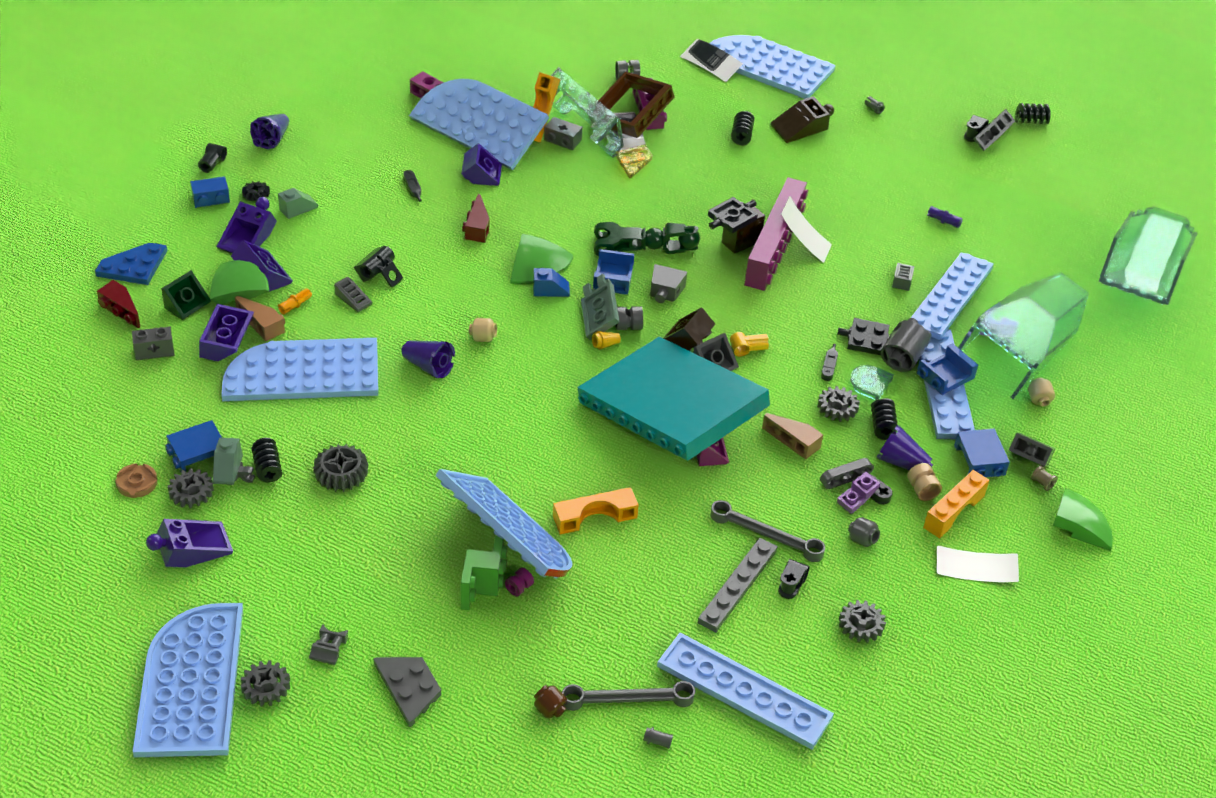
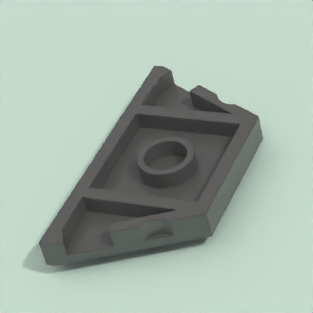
[373,657,441,727]

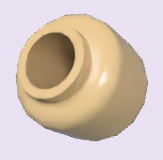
[469,318,497,342]
[1028,378,1055,407]

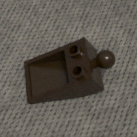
[771,96,834,143]

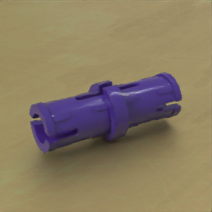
[927,206,963,228]

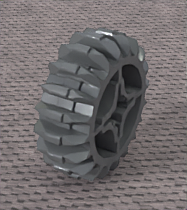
[313,443,368,492]

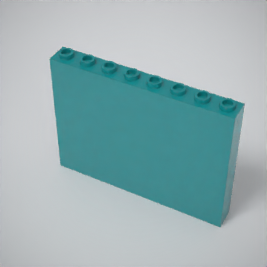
[577,337,770,461]

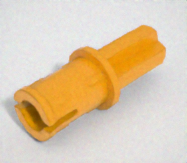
[278,288,312,315]

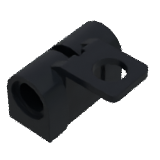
[353,246,403,287]

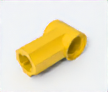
[730,332,769,357]

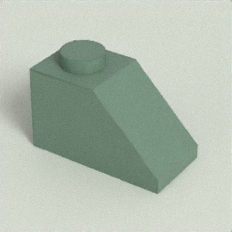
[278,188,318,219]
[213,438,243,485]

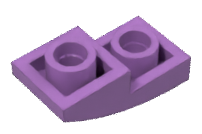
[837,472,880,514]

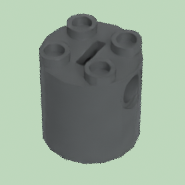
[881,318,932,372]

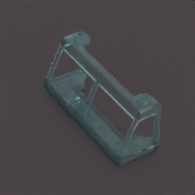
[551,67,624,158]

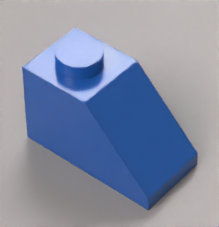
[533,268,570,297]

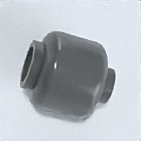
[848,517,880,547]

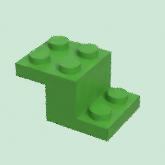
[461,536,507,610]

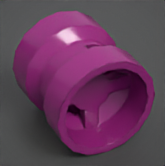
[505,567,534,597]

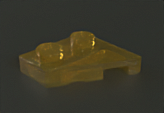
[616,144,653,178]

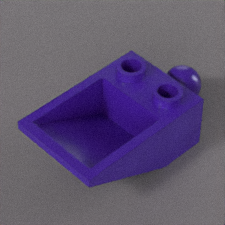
[216,197,277,253]
[146,519,233,567]

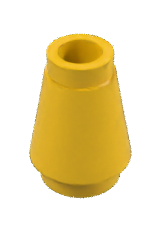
[592,331,621,349]

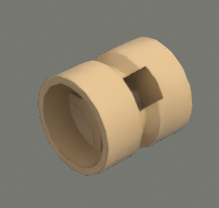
[907,463,942,501]

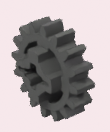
[817,386,860,422]
[168,469,214,508]
[839,600,886,643]
[241,660,290,707]

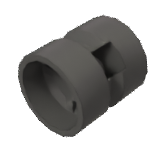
[615,60,640,80]
[615,306,643,330]

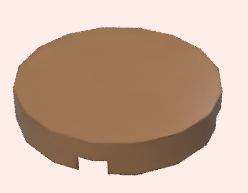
[115,463,157,498]

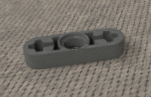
[820,458,874,489]

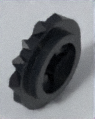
[242,181,270,201]

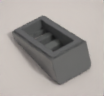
[892,263,915,291]
[334,277,372,312]

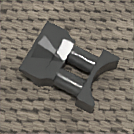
[309,624,348,665]

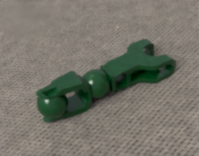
[594,222,700,256]

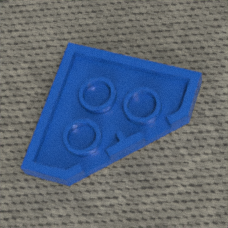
[95,243,167,285]

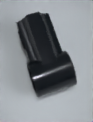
[198,143,227,173]

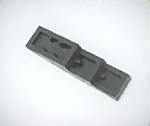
[973,109,1015,151]

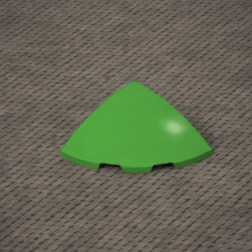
[511,234,573,284]
[210,260,269,305]
[1053,488,1113,551]

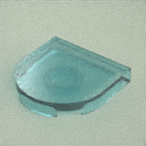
[850,365,894,400]

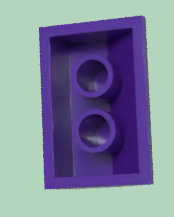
[231,240,293,292]
[199,304,254,361]

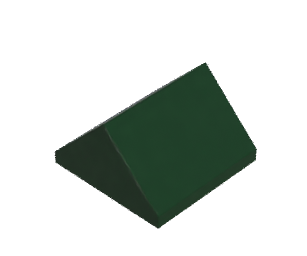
[161,270,211,320]

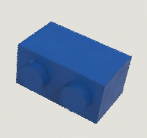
[190,176,230,208]

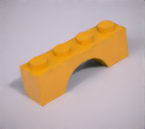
[533,72,560,143]
[923,470,990,539]
[553,487,639,534]

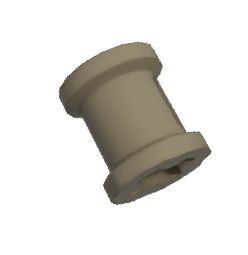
[1031,466,1058,491]

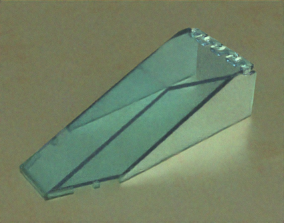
[1099,206,1198,305]
[958,272,1089,399]

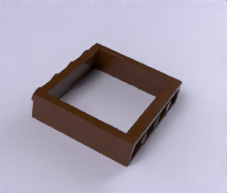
[588,71,675,138]

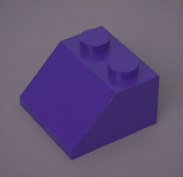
[461,143,502,186]

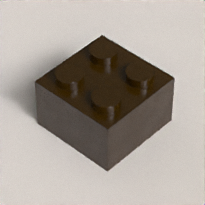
[721,206,765,254]
[663,307,715,351]

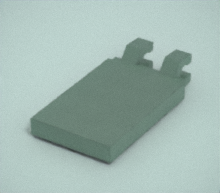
[581,274,620,340]

